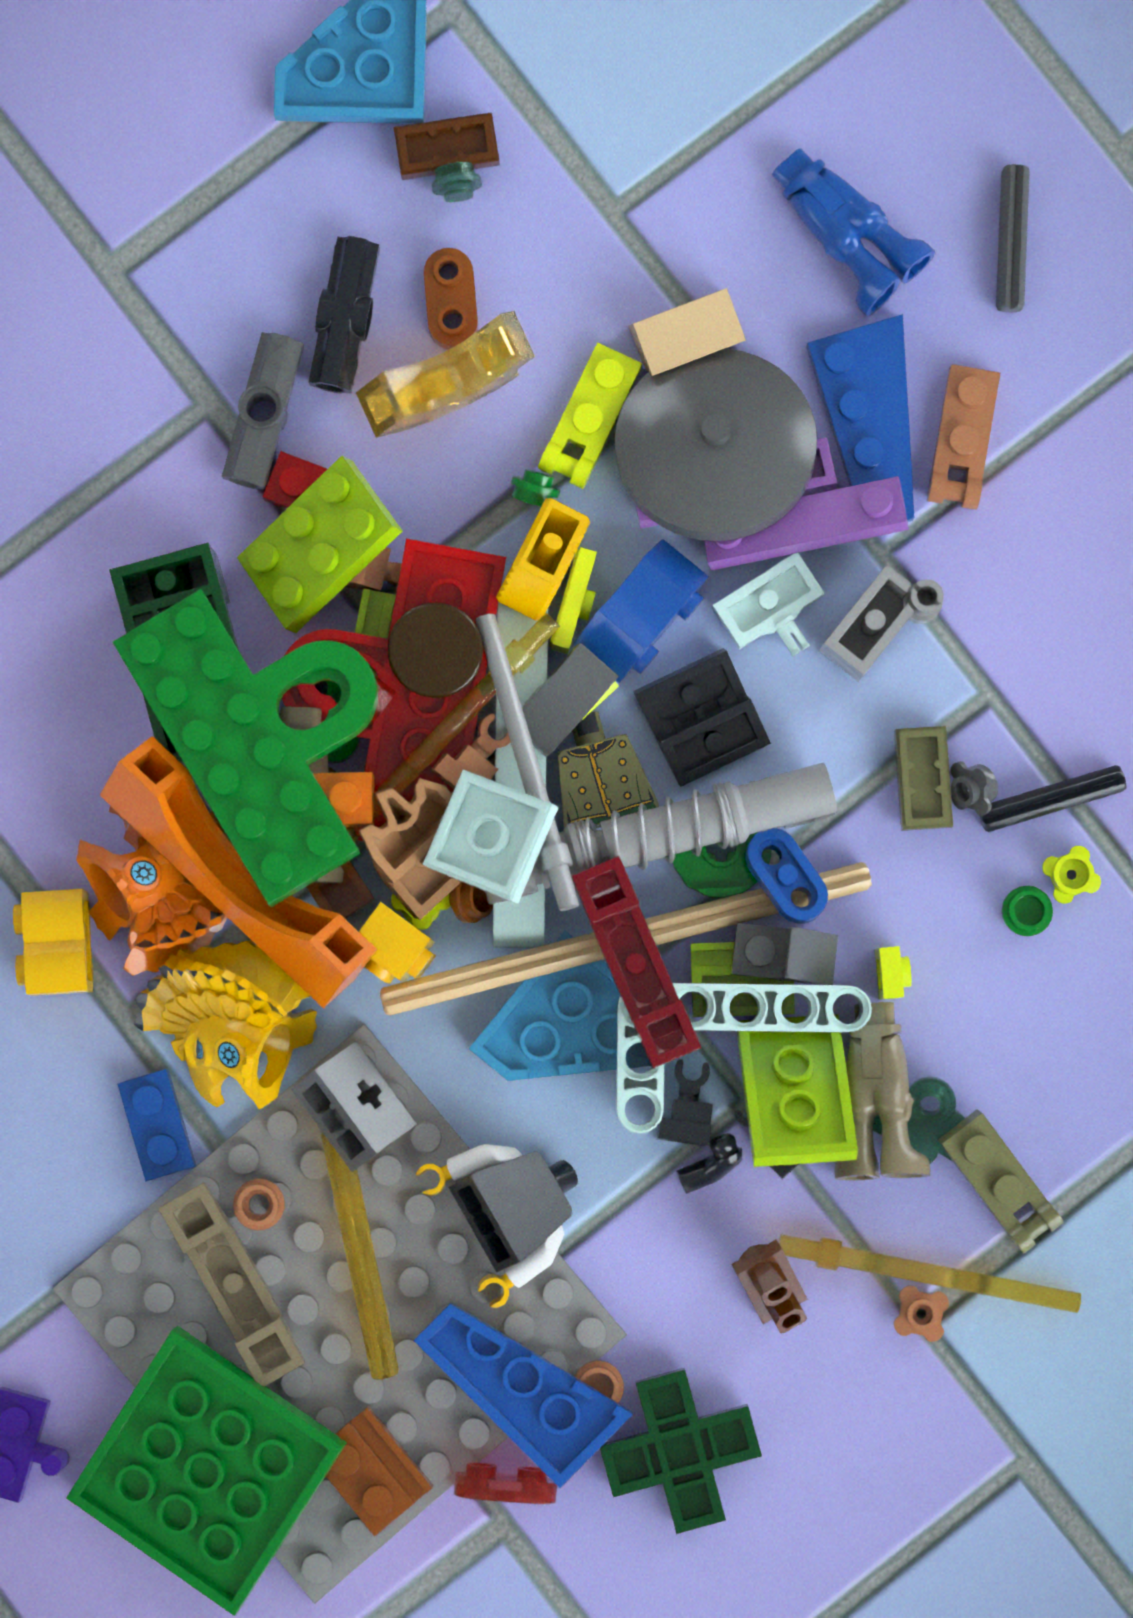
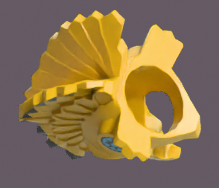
[134,940,317,1110]

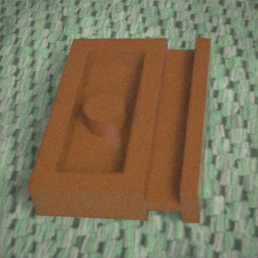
[326,1405,434,1537]

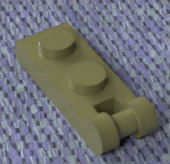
[937,1109,1064,1254]

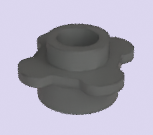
[950,761,998,816]

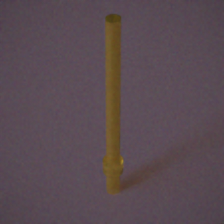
[345,613,561,842]
[778,1234,1081,1313]

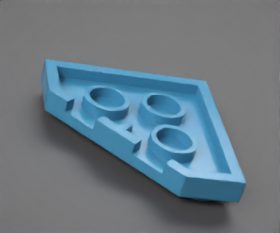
[274,0,427,124]
[469,930,652,1081]

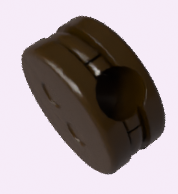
[388,602,483,698]

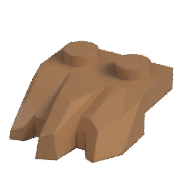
[359,778,462,920]

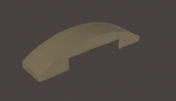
[158,1182,305,1386]

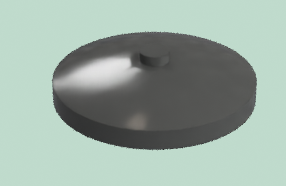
[615,349,817,541]

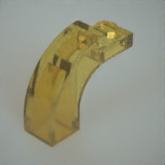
[356,311,535,438]

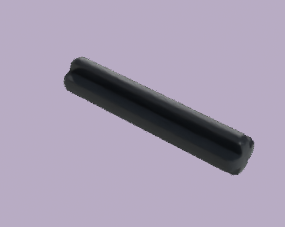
[979,765,1127,832]

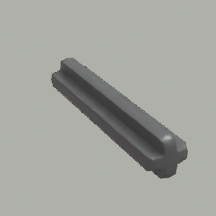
[996,164,1030,313]

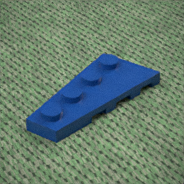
[806,314,915,522]
[414,1302,633,1488]

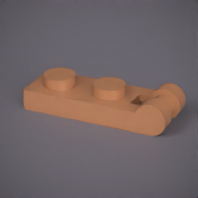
[927,364,1001,510]

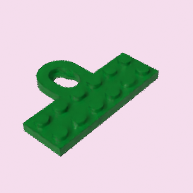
[112,589,378,907]

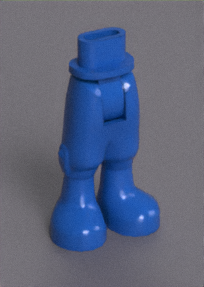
[772,148,936,316]

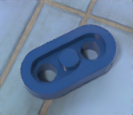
[745,828,828,924]

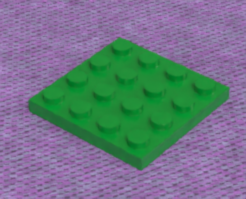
[66,1326,348,1616]

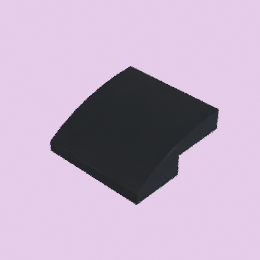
[633,648,771,787]

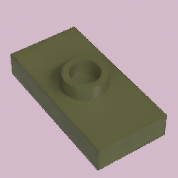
[894,726,953,831]

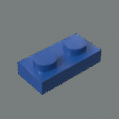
[117,1069,197,1182]

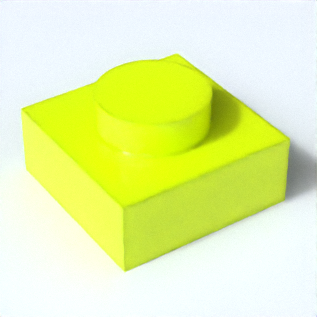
[874,946,912,1000]

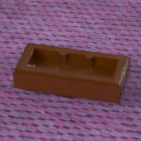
[393,112,500,180]

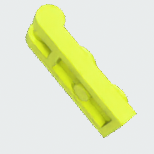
[538,342,642,489]

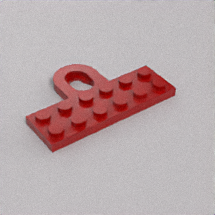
[282,538,506,841]

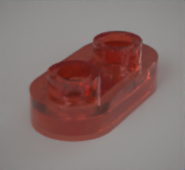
[454,1462,557,1504]

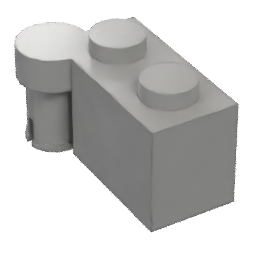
[819,564,944,682]

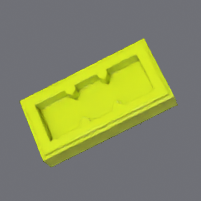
[549,547,597,655]

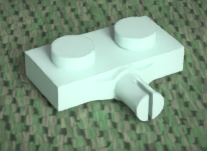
[712,553,825,657]

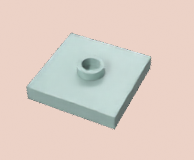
[423,770,558,904]

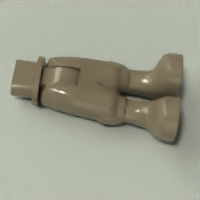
[834,1002,930,1181]

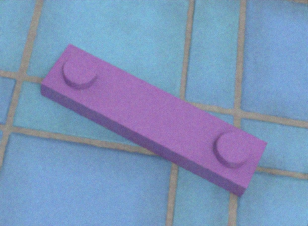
[704,476,909,571]

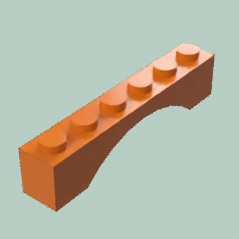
[100,736,377,1008]

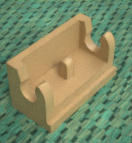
[628,288,746,376]

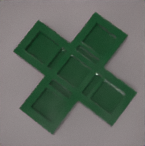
[600,1368,762,1534]

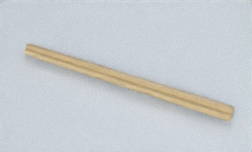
[380,862,872,1016]

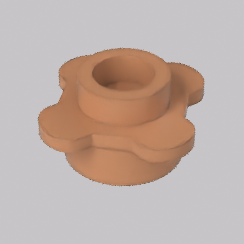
[893,1286,949,1342]

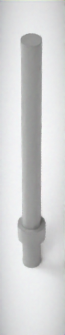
[475,614,579,911]

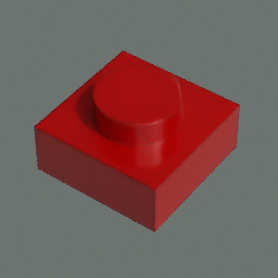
[262,451,327,509]

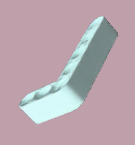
[616,983,872,1134]

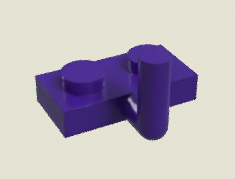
[0,1387,70,1503]

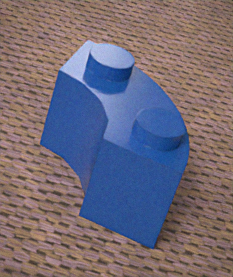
[573,539,709,683]

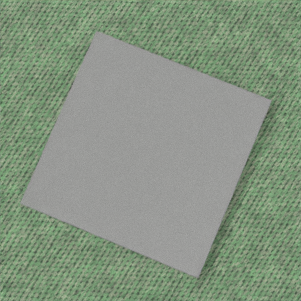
[52,1024,627,1604]

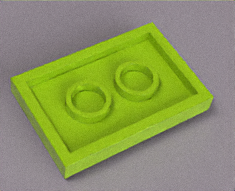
[237,455,403,633]
[737,1014,858,1167]

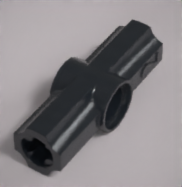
[308,236,380,394]

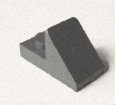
[731,923,838,985]

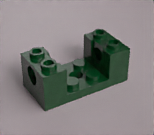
[109,542,240,768]

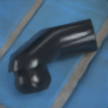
[676,1133,743,1194]

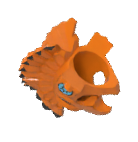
[76,806,232,976]

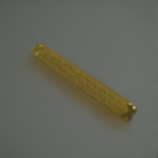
[321,1132,399,1380]

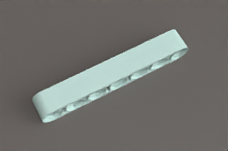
[493,601,548,948]

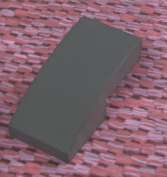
[522,643,619,757]

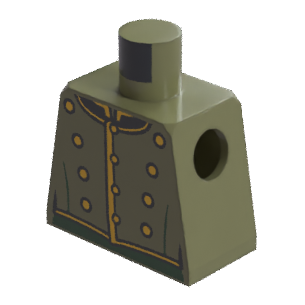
[557,712,659,829]

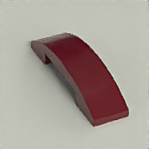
[571,856,702,1069]

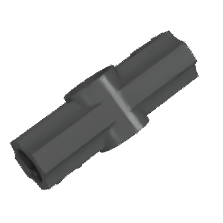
[222,332,304,490]

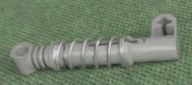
[485,762,837,904]

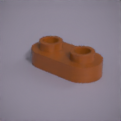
[424,248,478,350]

